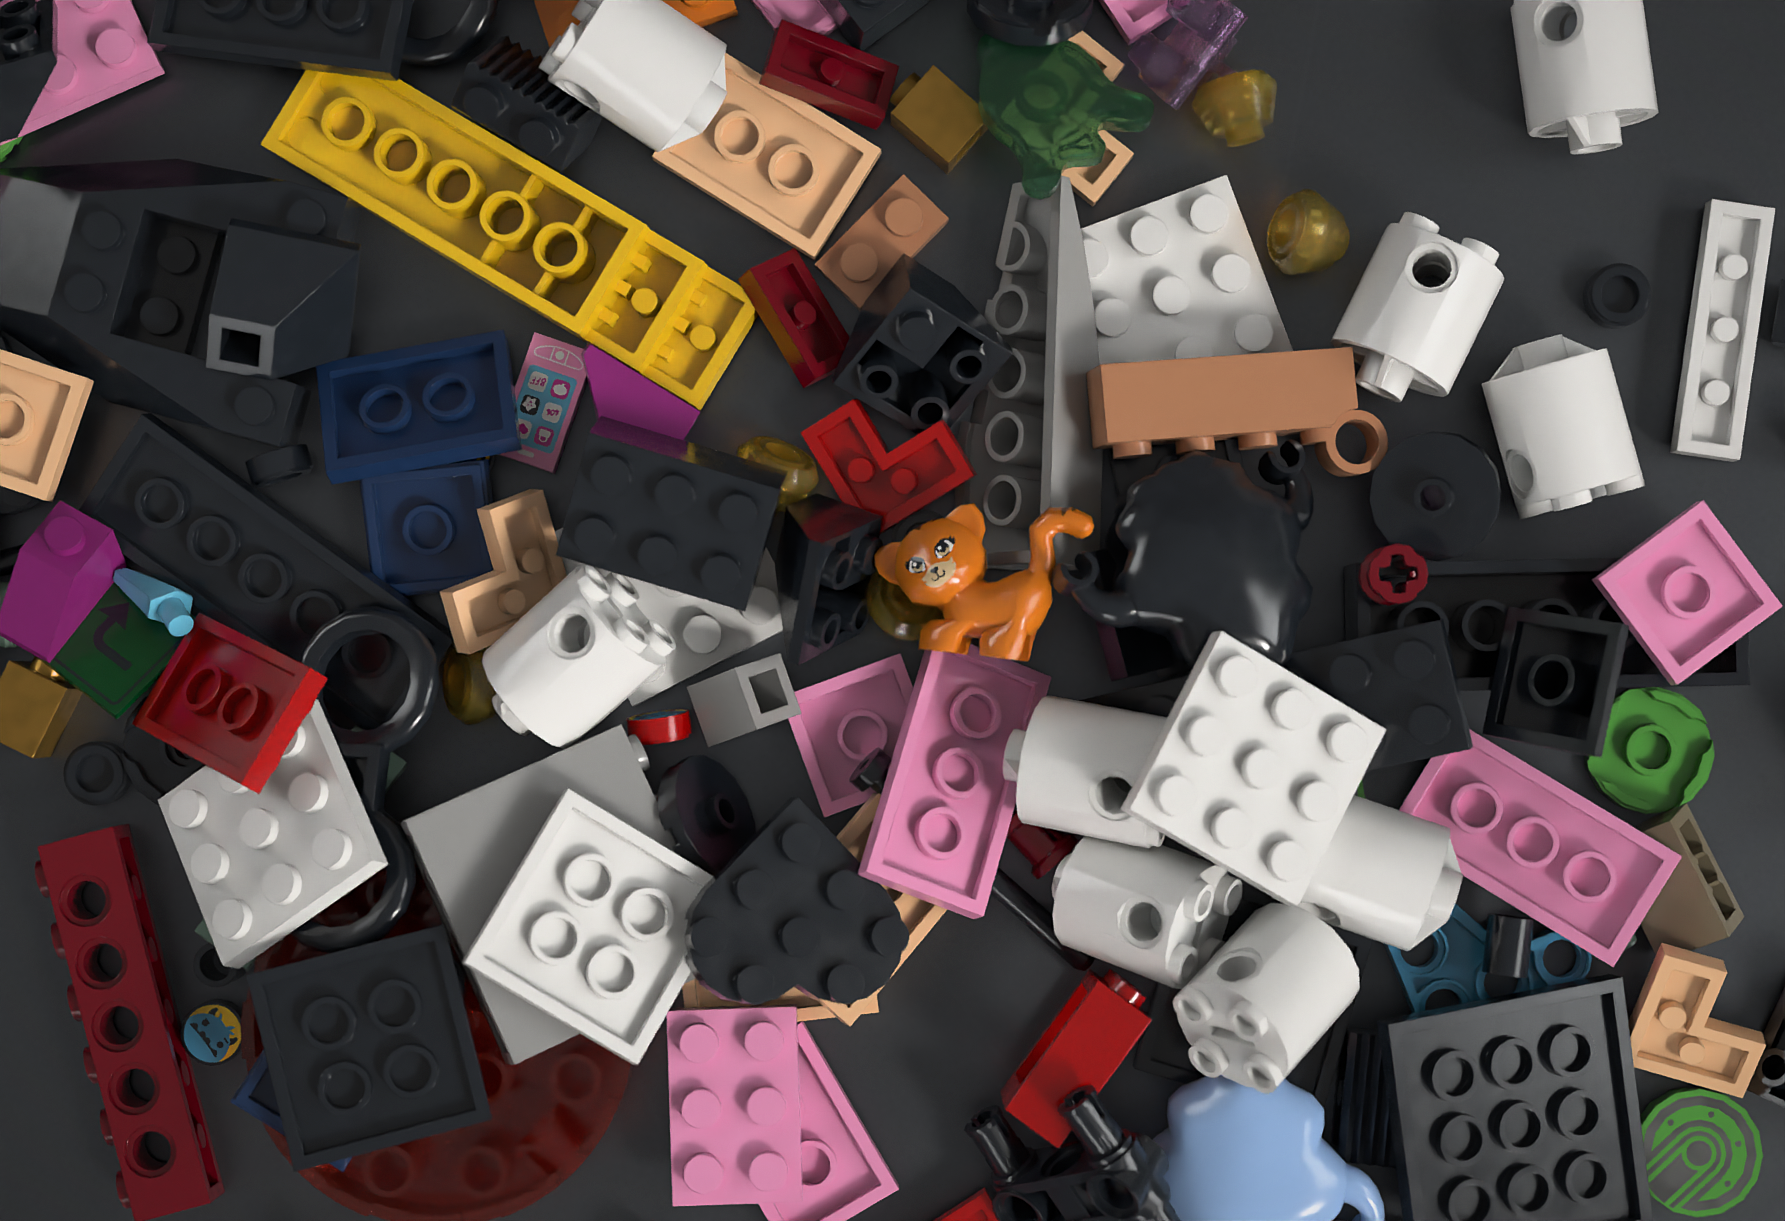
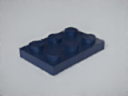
[316,329,522,485]

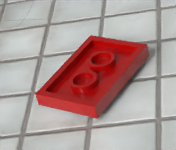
[132,613,328,794]

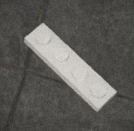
[1670,199,1775,462]

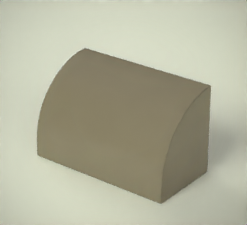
[1634,803,1744,954]

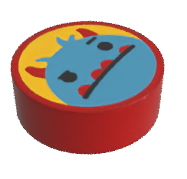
[626,709,692,745]

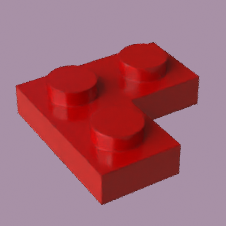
[800,399,977,534]

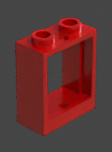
[1000,969,1152,1148]

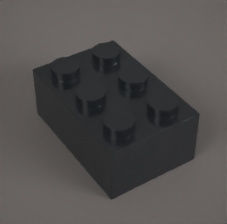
[556,416,788,611]

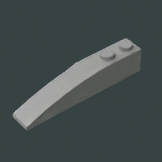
[955,175,1103,570]

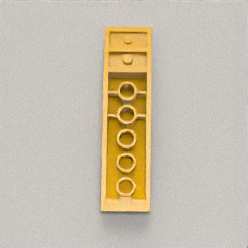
[260,70,759,411]

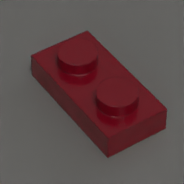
[759,19,899,130]
[738,248,850,388]

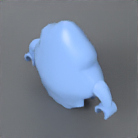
[1153,1075,1386,1221]

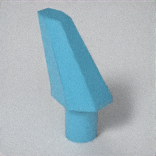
[113,568,194,637]

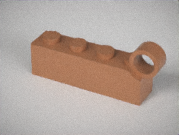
[1086,347,1388,478]

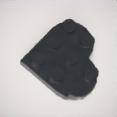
[684,796,909,1005]

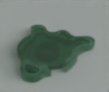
[976,33,1154,199]

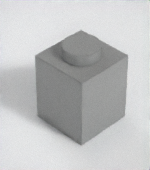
[687,653,802,747]

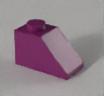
[581,343,700,440]
[0,501,127,663]

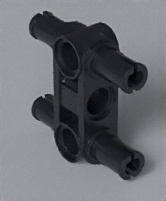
[964,1085,1181,1221]

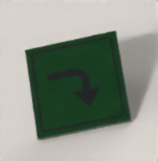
[34,565,196,720]

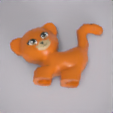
[874,503,1094,662]

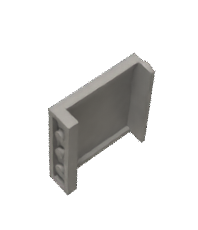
[401,724,696,1065]

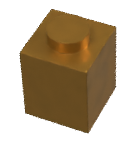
[890,65,991,174]
[0,656,82,758]

